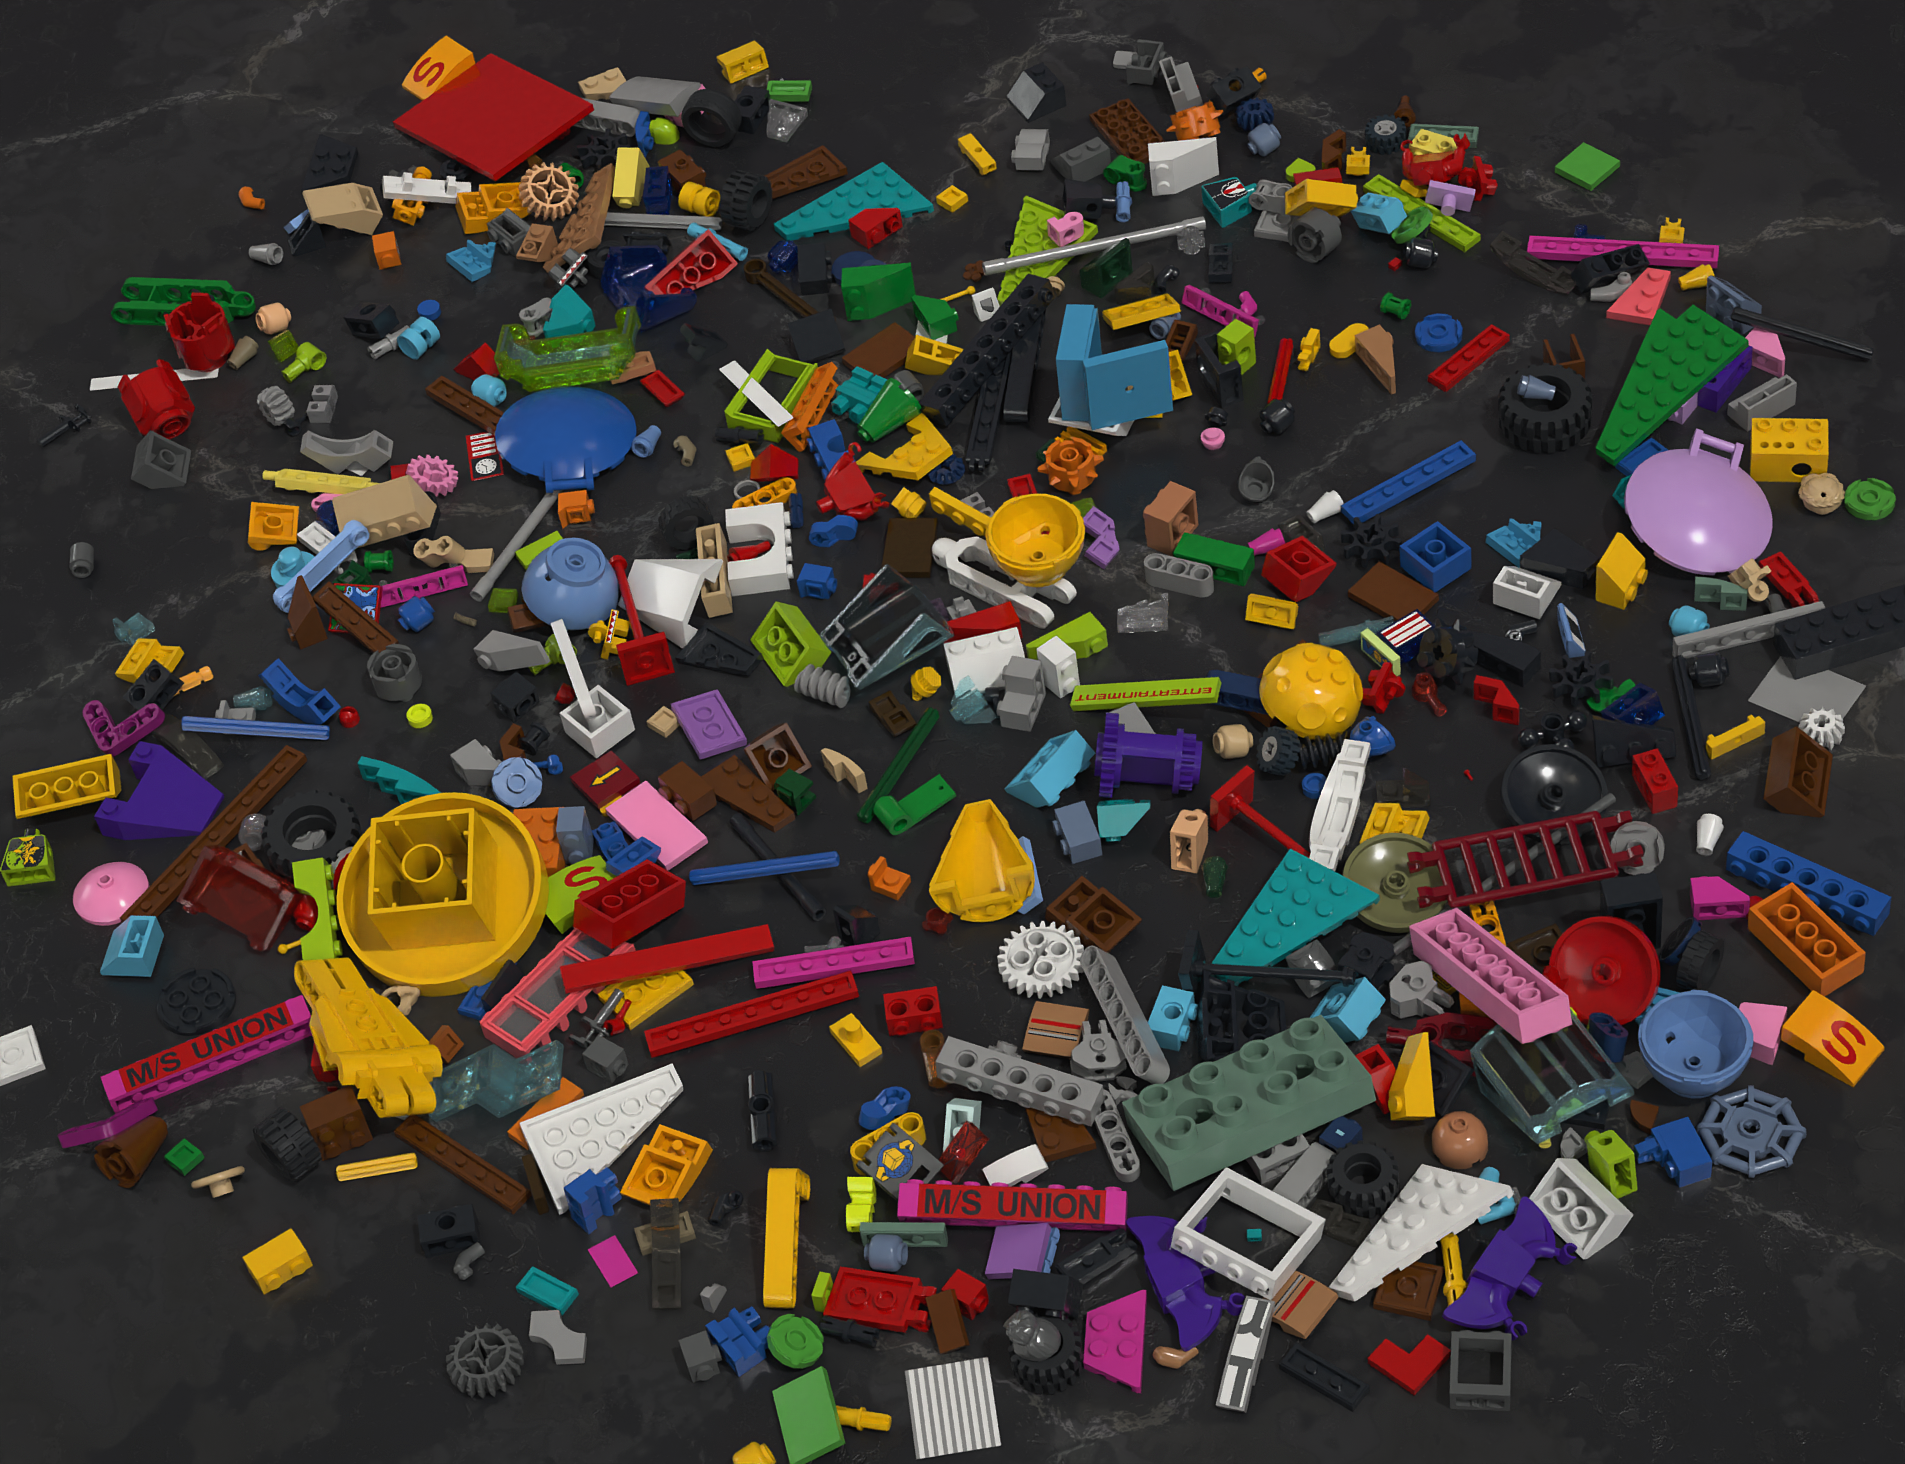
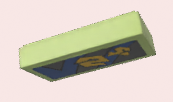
[1360,628,1401,676]

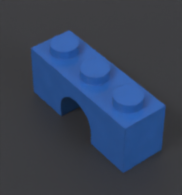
[806,419,856,481]

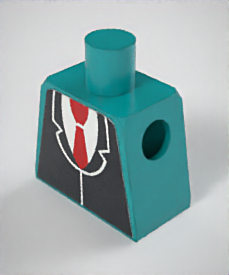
[1201,177,1256,228]

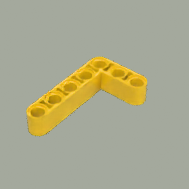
[763,1168,810,1308]

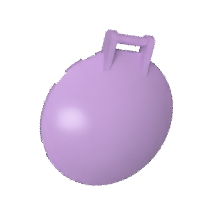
[1624,428,1772,575]

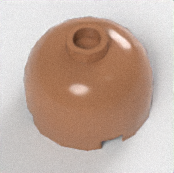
[1432,1111,1488,1169]

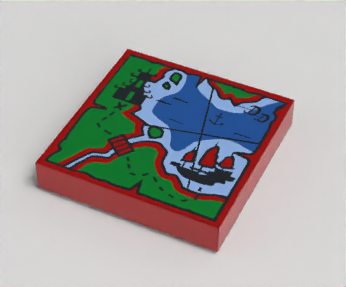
[328,583,383,633]

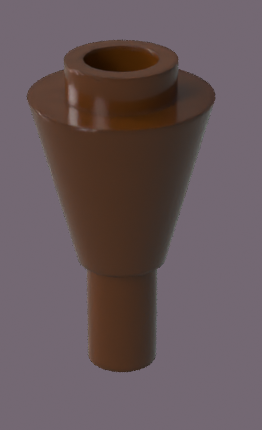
[1394,95,1416,127]

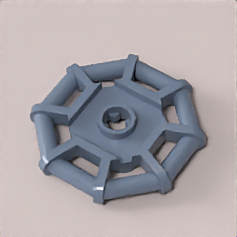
[1696,1085,1806,1178]

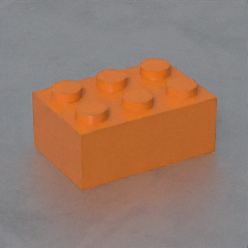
[513,807,566,877]

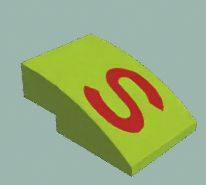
[545,855,617,934]

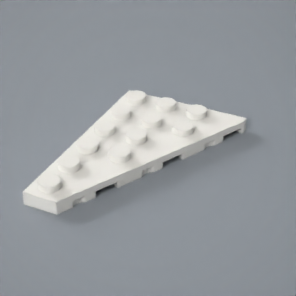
[519,1064,683,1215]
[1328,1164,1514,1301]

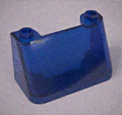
[601,245,697,331]

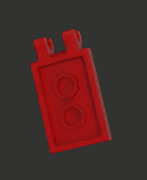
[823,1266,937,1333]

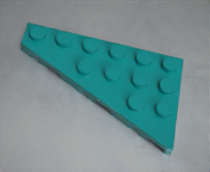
[774,162,934,241]
[1211,849,1380,986]

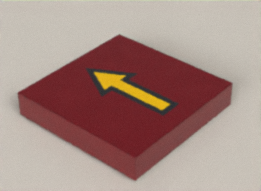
[570,751,641,810]

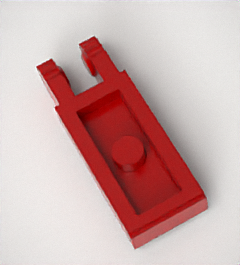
[1758,552,1819,608]

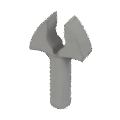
[1108,1076,1137,1106]

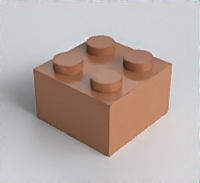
[1143,481,1199,556]

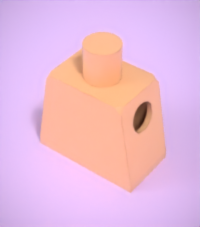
[1170,809,1208,874]

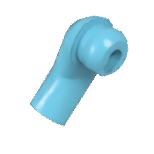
[1477,1196,1517,1224]

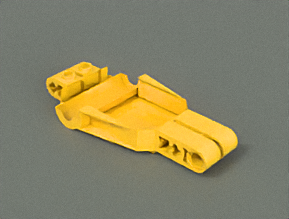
[294,957,443,1118]

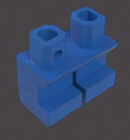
[564,1167,622,1234]
[705,1306,769,1377]

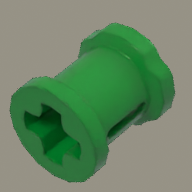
[1380,292,1411,319]
[364,550,394,573]

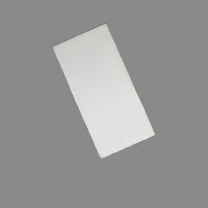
[982,1144,1049,1187]

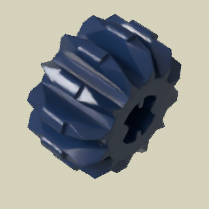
[1236,97,1274,132]

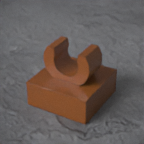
[429,1025,464,1063]

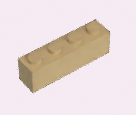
[696,523,733,618]

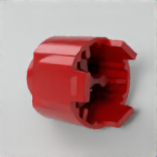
[164,292,235,372]
[117,359,195,440]

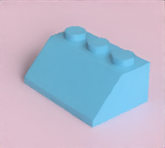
[1005,730,1095,808]

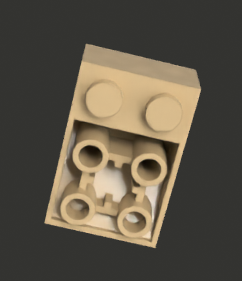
[302,183,383,235]

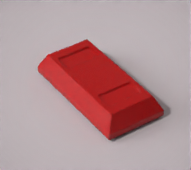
[640,370,685,407]

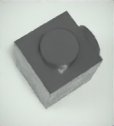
[678,1330,722,1383]

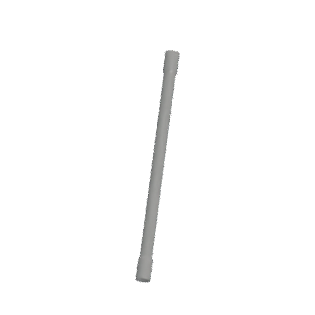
[982,216,1206,276]
[470,490,564,602]

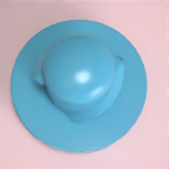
[271,547,315,588]

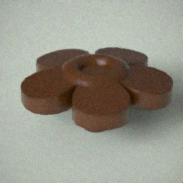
[963,260,984,282]

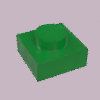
[164,1138,205,1176]

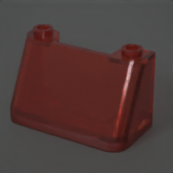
[177,845,304,952]

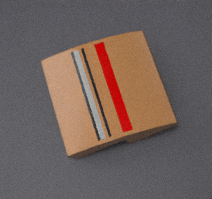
[1022,1001,1090,1059]
[1262,1271,1338,1339]

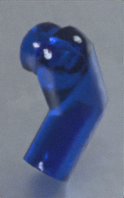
[1574,224,1605,239]

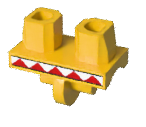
[588,609,630,659]

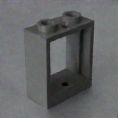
[1450,1330,1512,1411]

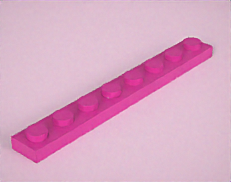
[1527,236,1719,268]

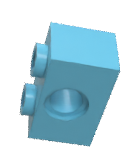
[1148,985,1198,1051]

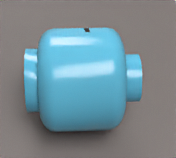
[471,374,507,407]
[1669,605,1710,637]

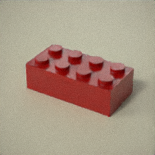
[573,859,686,949]

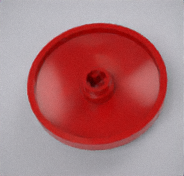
[1549,916,1660,1025]

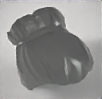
[1238,456,1274,502]
[1003,1310,1061,1362]

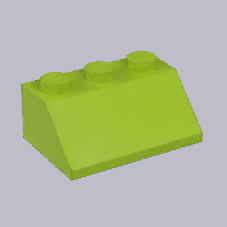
[750,602,831,687]

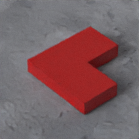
[1368,1334,1451,1396]

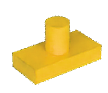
[829,1013,882,1067]

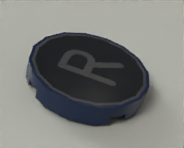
[1659,917,1702,966]

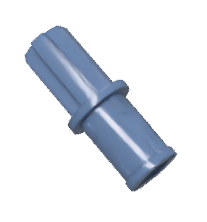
[1115,181,1132,222]

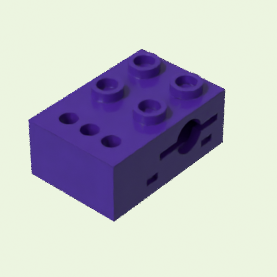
[1697,346,1753,413]

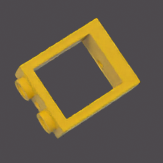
[1285,179,1358,218]

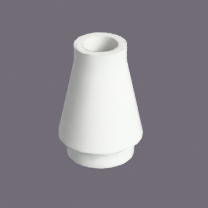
[1306,490,1344,524]
[1696,814,1724,856]

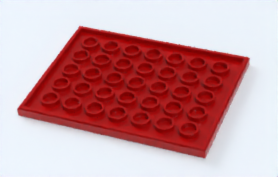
[393,53,594,181]

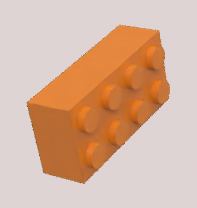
[1748,882,1866,996]

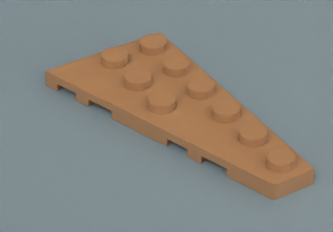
[543,163,615,273]

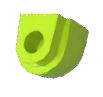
[649,117,680,145]

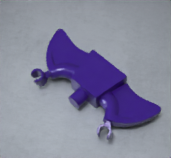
[1442,1196,1577,1341]
[1126,1216,1244,1351]

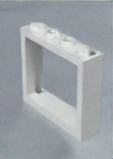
[1171,1167,1325,1300]

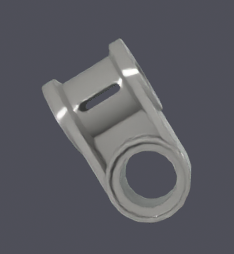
[1249,180,1292,214]
[519,298,553,338]

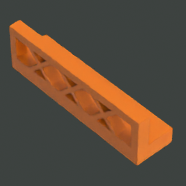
[781,362,839,452]

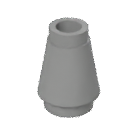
[249,243,283,265]

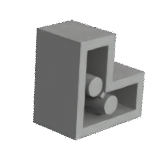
[997,656,1046,732]

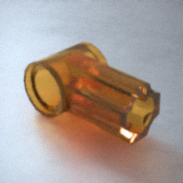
[920,1030,949,1089]

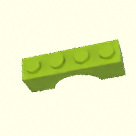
[292,857,343,960]

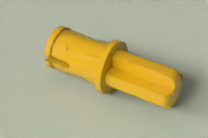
[836,1405,892,1431]

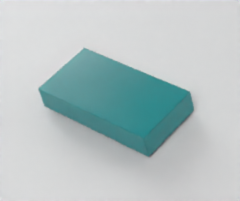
[516,1266,579,1316]

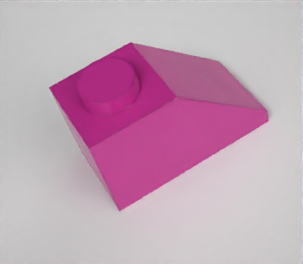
[1690,876,1750,920]

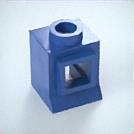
[797,563,837,599]

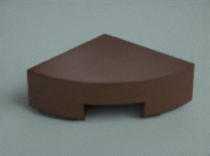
[1630,1099,1659,1134]

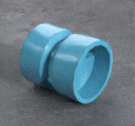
[397,317,440,359]

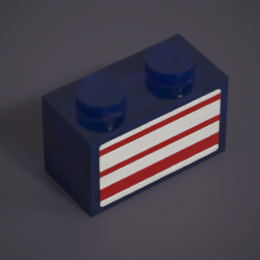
[1376,609,1435,665]

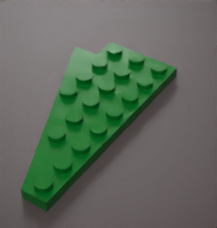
[1596,305,1749,466]

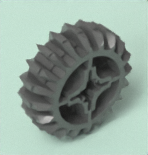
[446,1323,524,1399]

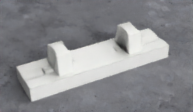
[382,172,471,204]

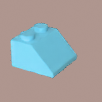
[1310,977,1386,1043]

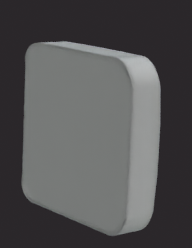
[1113,51,1137,69]

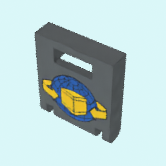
[856,1123,944,1202]

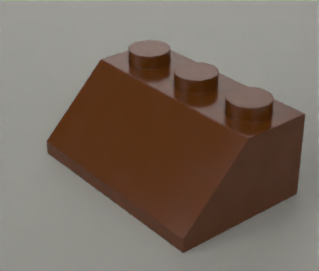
[1763,726,1833,818]

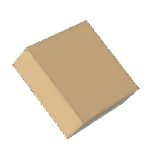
[646,706,680,738]

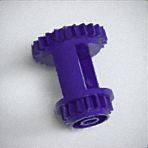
[1094,712,1202,798]

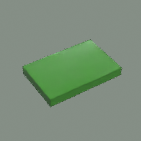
[772,1366,846,1464]

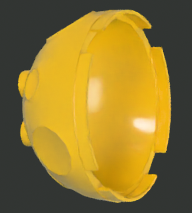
[1259,643,1363,740]

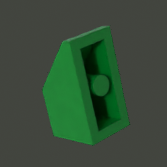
[911,295,959,340]

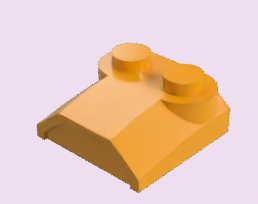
[248,502,299,551]

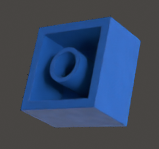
[1400,521,1472,592]

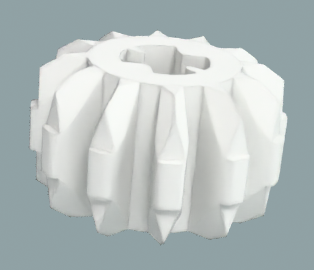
[1799,706,1845,750]

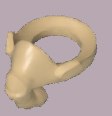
[381,985,420,1016]

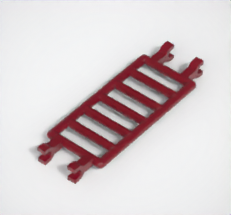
[1407,810,1644,908]

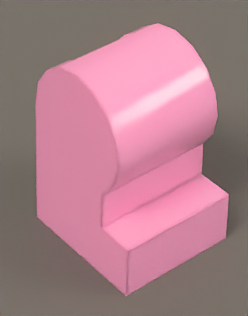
[1047,212,1084,247]

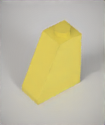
[612,148,650,208]

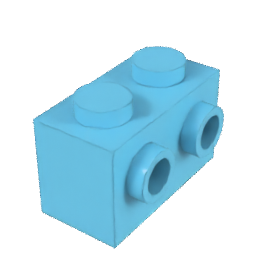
[1351,192,1407,234]

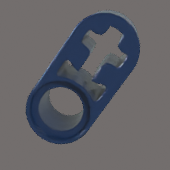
[1585,1012,1628,1063]

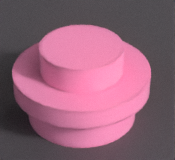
[1201,428,1225,450]

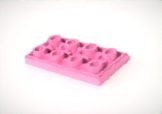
[605,781,708,871]

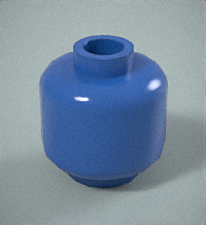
[398,596,435,632]

